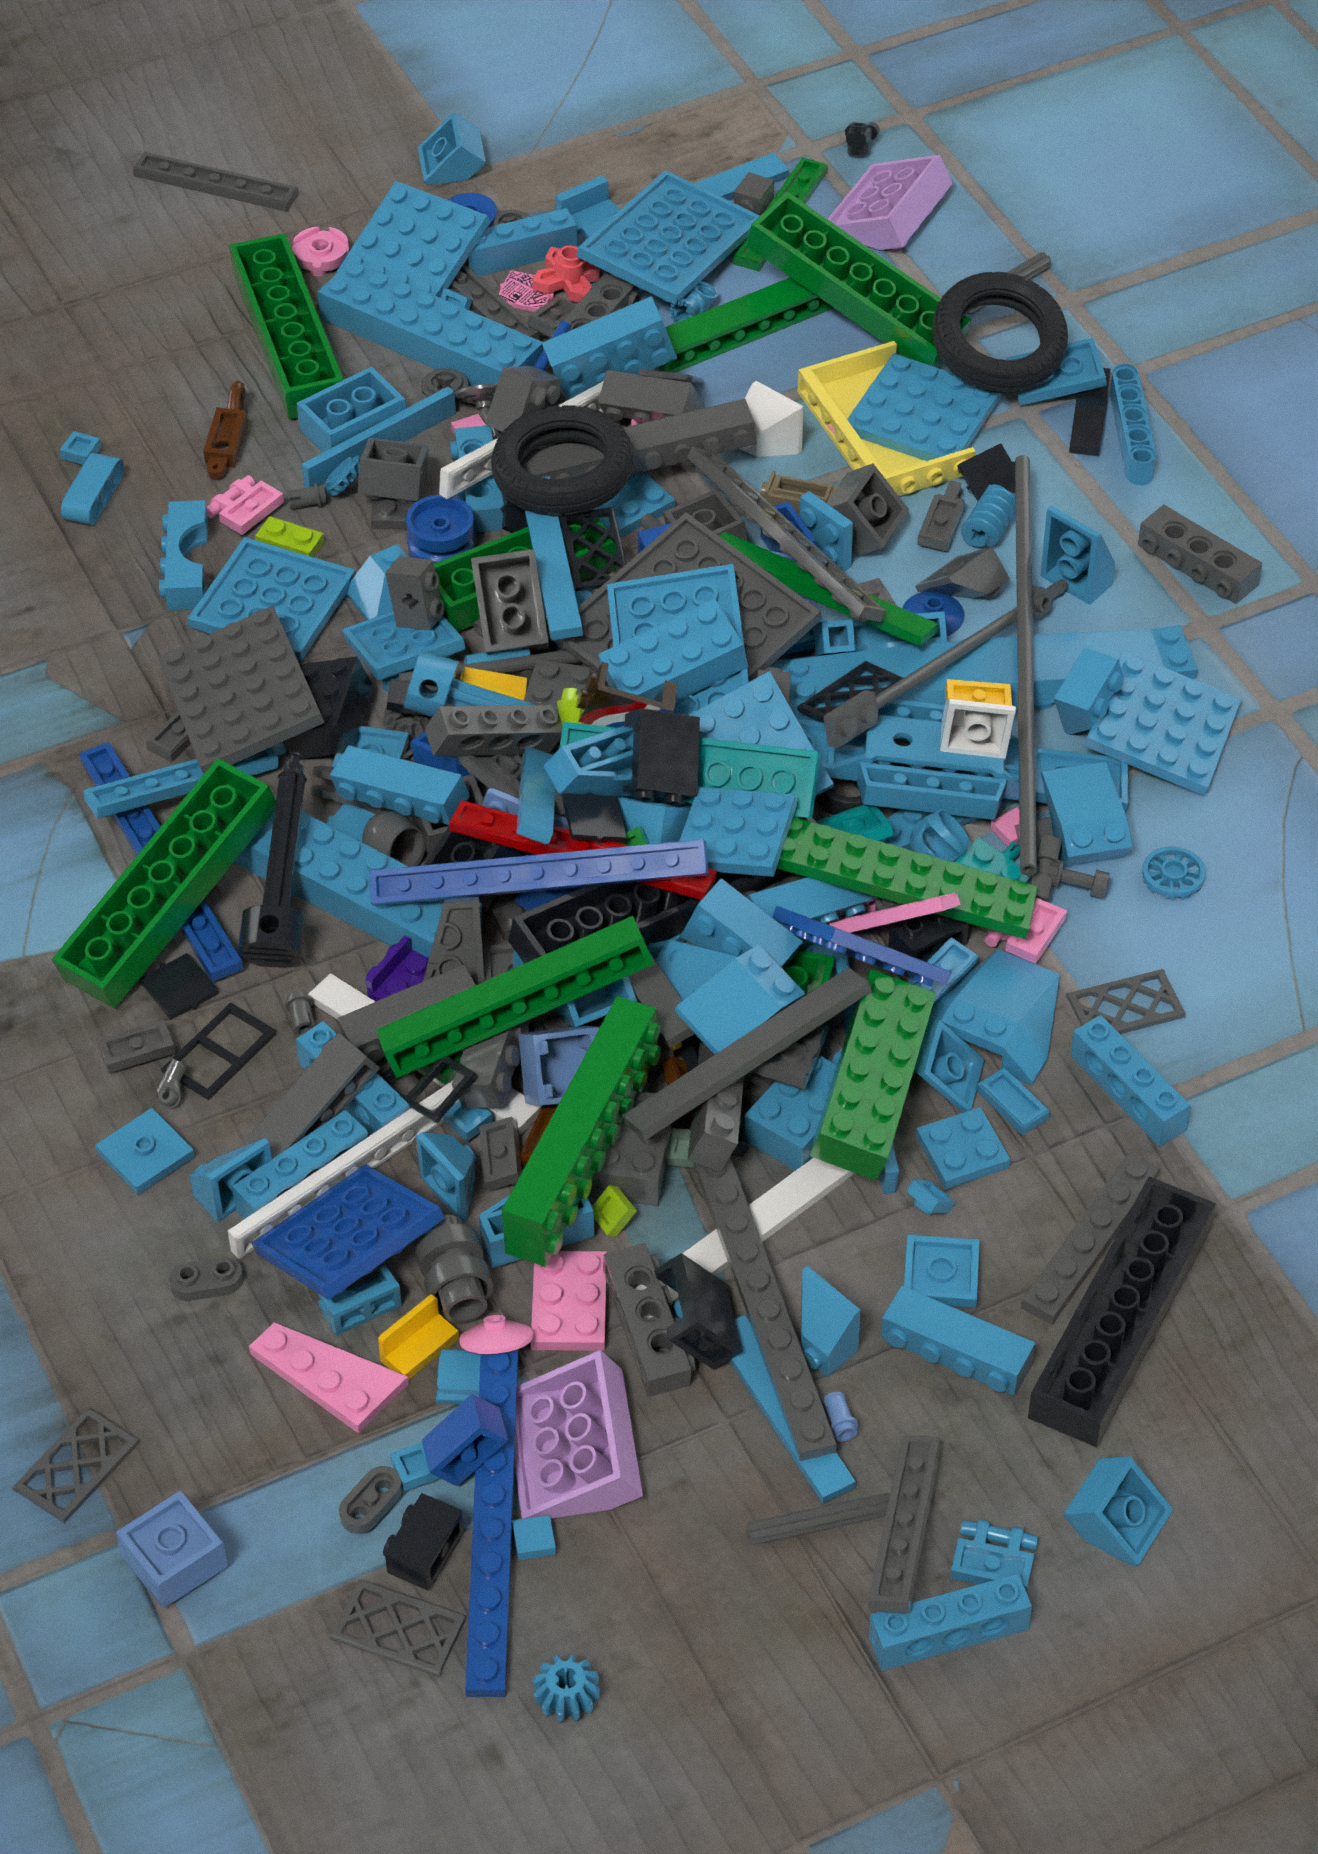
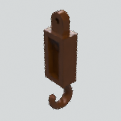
[203,381,248,479]

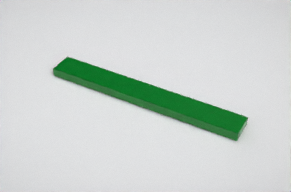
[719,532,938,647]

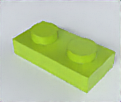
[255,516,325,557]

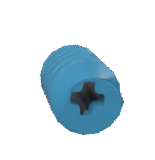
[961,484,1016,548]

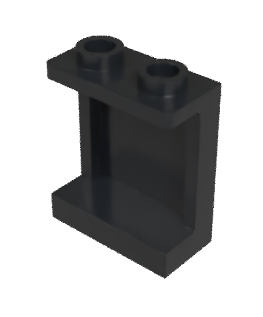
[623,708,700,805]
[654,1253,743,1370]

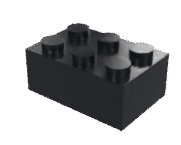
[283,656,372,759]

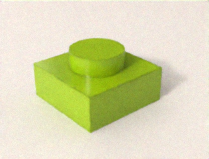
[592,1185,637,1237]

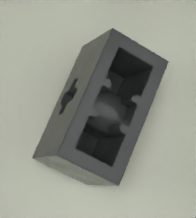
[385,556,444,630]

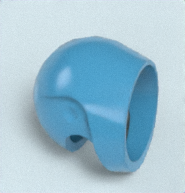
[910,810,971,862]

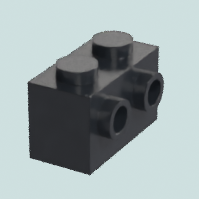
[888,913,969,962]
[383,1493,464,1591]

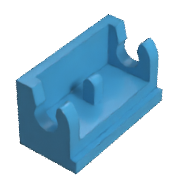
[318,1264,402,1336]

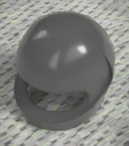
[362,811,426,867]

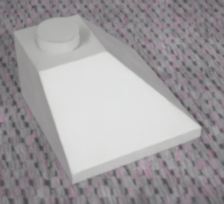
[739,381,803,457]
[940,699,1016,759]

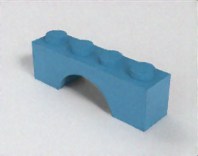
[159,500,208,610]
[813,611,947,656]

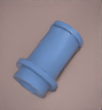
[822,1392,859,1442]

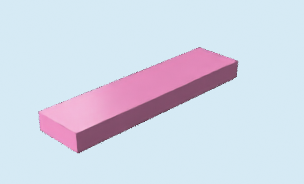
[829,892,960,933]

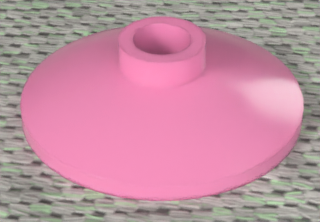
[459,1315,533,1354]

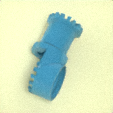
[669,281,718,323]

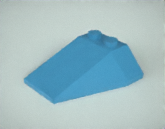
[927,949,1060,1086]

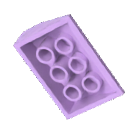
[828,155,953,250]
[514,1350,643,1519]

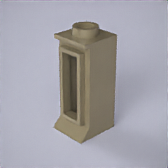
[760,471,839,516]

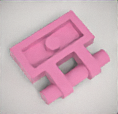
[206,475,284,535]
[984,898,1067,964]

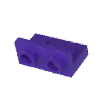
[365,935,429,1002]

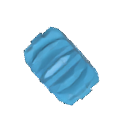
[533,1652,600,1724]

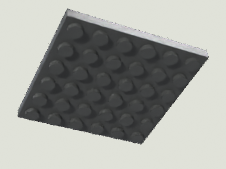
[555,512,822,682]

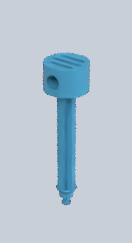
[403,650,536,717]

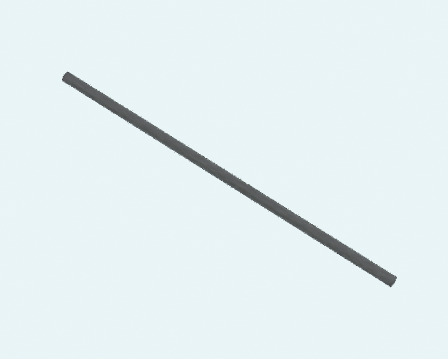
[1015,455,1037,875]

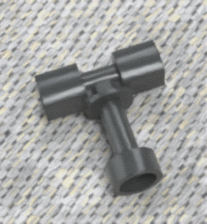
[1030,835,1110,902]

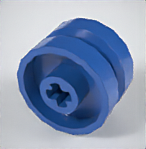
[406,495,476,564]

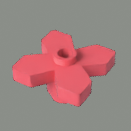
[532,245,604,303]

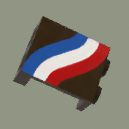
[576,662,678,728]

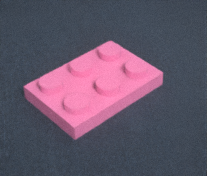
[531,1251,607,1351]

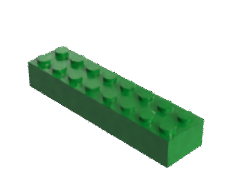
[747,191,972,368]
[229,233,343,419]
[51,758,276,1009]
[502,996,661,1267]

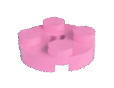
[292,227,349,276]

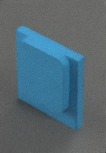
[436,1349,481,1404]

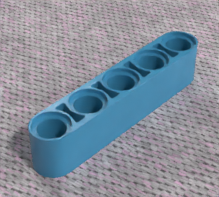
[1110,363,1156,485]

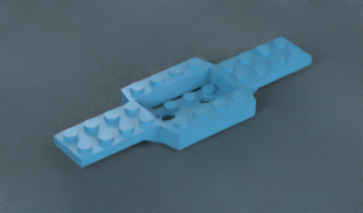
[797,699,1128,820]

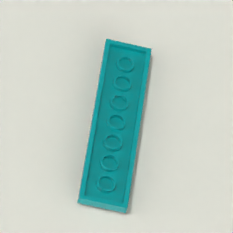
[559,722,821,819]

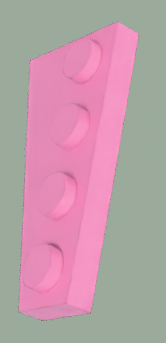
[249,1322,409,1434]

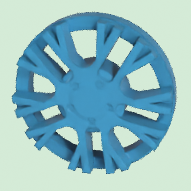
[1142,846,1206,900]

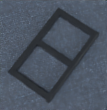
[161,1003,277,1101]
[382,1056,478,1123]

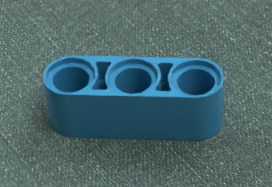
[61,453,124,526]

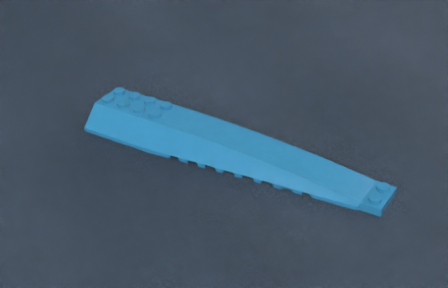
[768,625,1198,722]

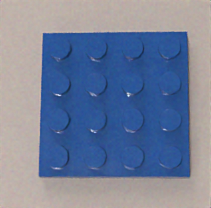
[773,905,952,987]
[251,1164,445,1300]

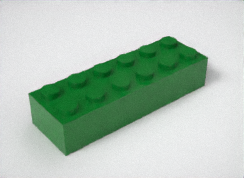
[434,516,617,632]
[809,969,936,1181]

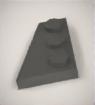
[750,1020,830,1089]

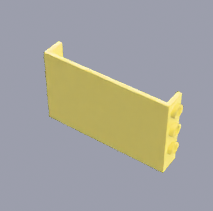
[797,341,976,496]

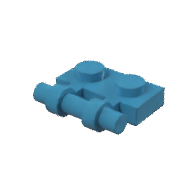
[950,1519,1038,1593]

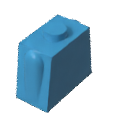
[555,976,638,1028]

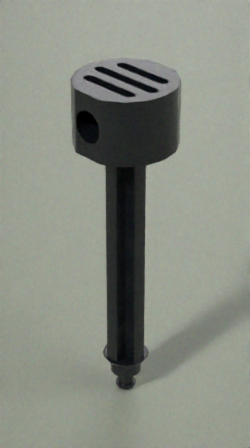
[237,752,307,968]

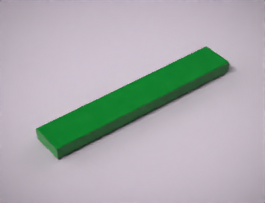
[733,157,828,272]

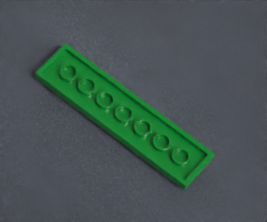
[777,816,1038,939]

